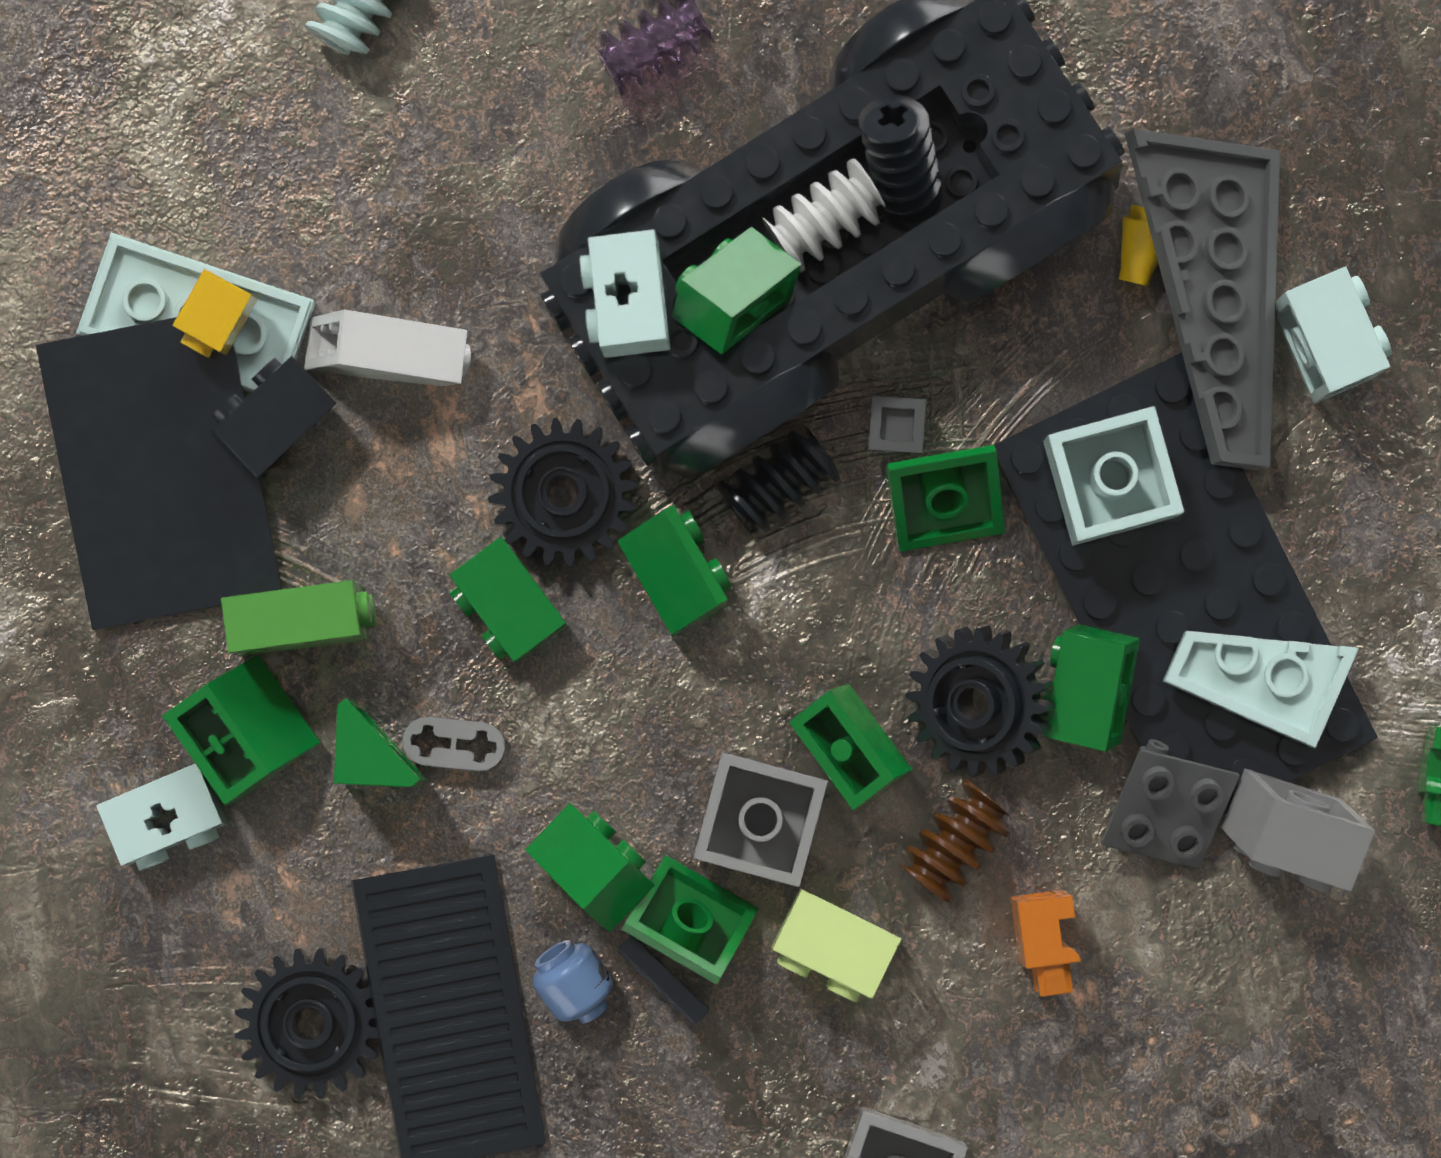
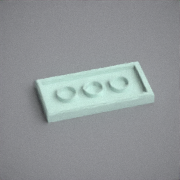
[76,232,316,393]

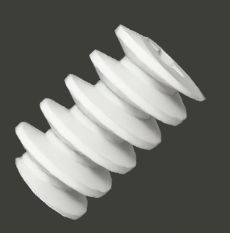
[762,159,885,273]

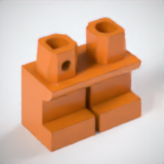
[1010,890,1081,997]

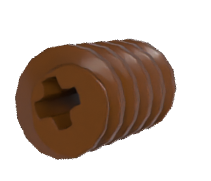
[896,779,1010,903]

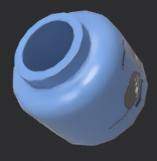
[532,940,613,1024]

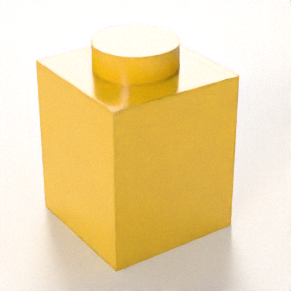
[172,268,258,358]

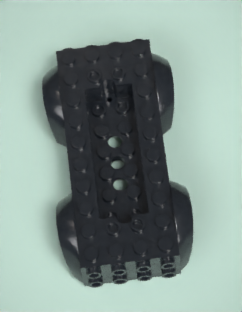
[539,0,1125,478]

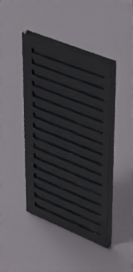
[351,853,546,1158]

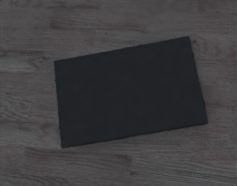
[36,317,283,630]

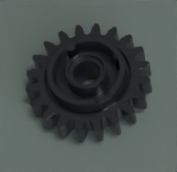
[488,418,638,568]
[905,625,1056,777]
[234,948,380,1099]

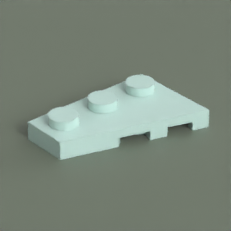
[1163,631,1359,748]

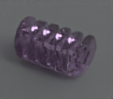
[594,0,715,96]

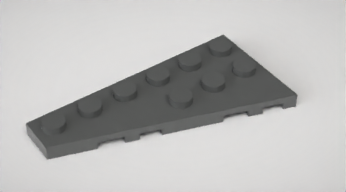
[1125,129,1280,470]

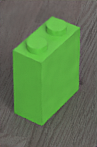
[221,580,377,657]

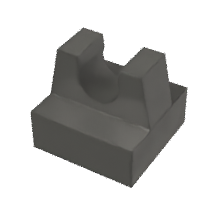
[868,396,926,455]

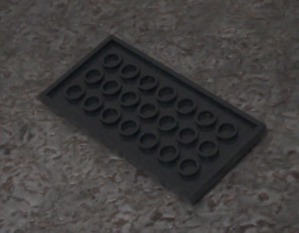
[995,352,1378,814]

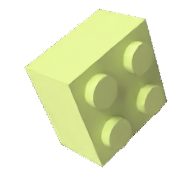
[771,888,901,1003]

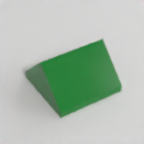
[884,444,1005,552]
[333,698,428,788]
[621,855,759,984]

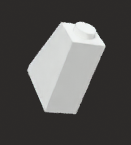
[304,310,471,387]

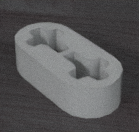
[402,717,506,771]

